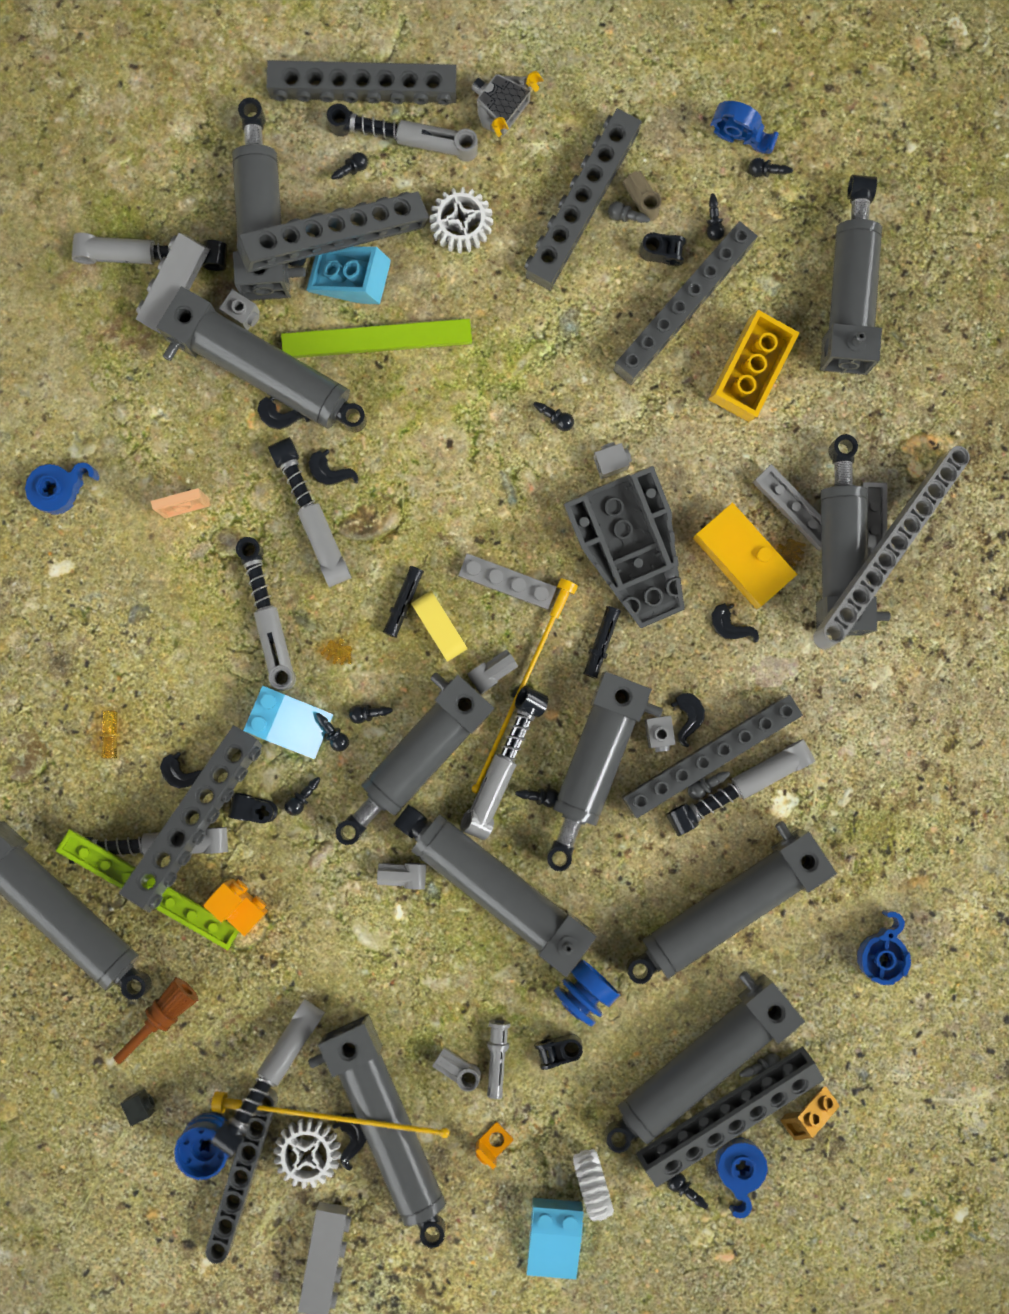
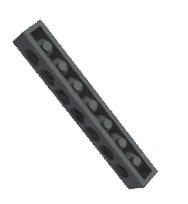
[266,60,457,105]
[524,108,642,291]
[236,191,429,273]
[613,221,758,385]
[622,695,803,819]
[118,725,263,913]
[636,1046,824,1188]

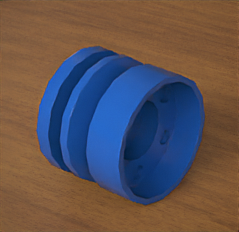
[554,959,620,1027]
[174,1112,229,1180]

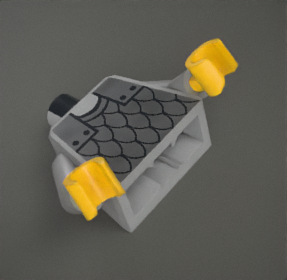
[472,71,544,137]

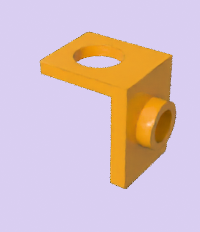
[475,1122,514,1170]

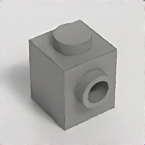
[219,289,260,330]
[593,442,632,479]
[644,716,675,752]

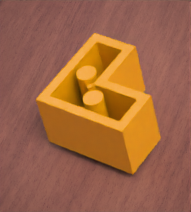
[203,879,269,936]

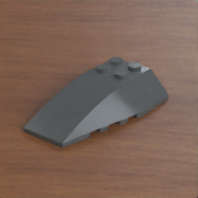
[563,466,685,628]

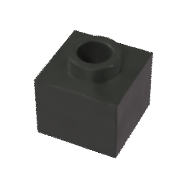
[121,1089,155,1126]

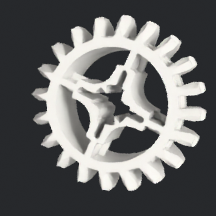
[429,187,493,253]
[273,1118,341,1189]
[573,1149,614,1221]

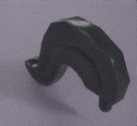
[257,397,310,430]
[308,449,359,486]
[711,603,759,643]
[671,693,705,747]
[160,752,202,789]
[332,1113,367,1171]

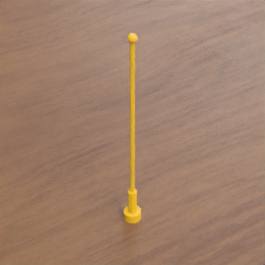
[471,578,578,794]
[211,1091,450,1138]

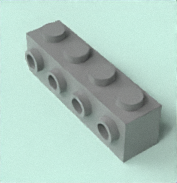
[136,233,210,334]
[298,1202,352,1314]

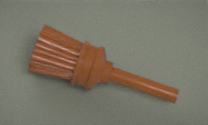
[113,977,199,1064]

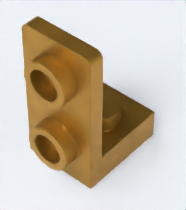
[780,1087,839,1141]

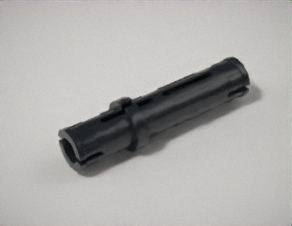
[383,566,424,638]
[583,606,621,679]

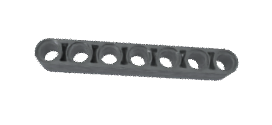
[205,1088,278,1264]

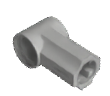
[467,649,518,694]
[377,863,427,889]
[432,1047,481,1091]

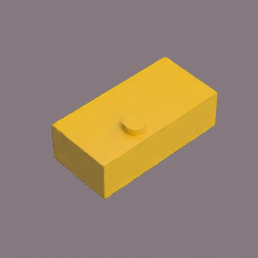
[708,310,799,422]
[693,502,798,610]

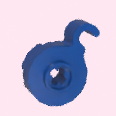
[711,101,779,154]
[25,462,100,515]
[857,910,911,985]
[715,1137,768,1219]

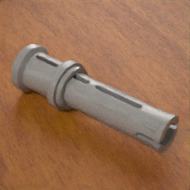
[487,1020,511,1099]

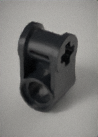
[639,232,686,266]
[228,793,278,824]
[534,1034,583,1070]

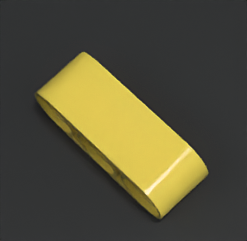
[411,591,468,662]

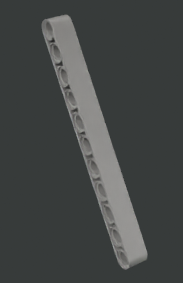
[813,446,970,650]

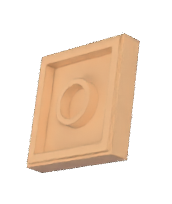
[151,488,211,518]

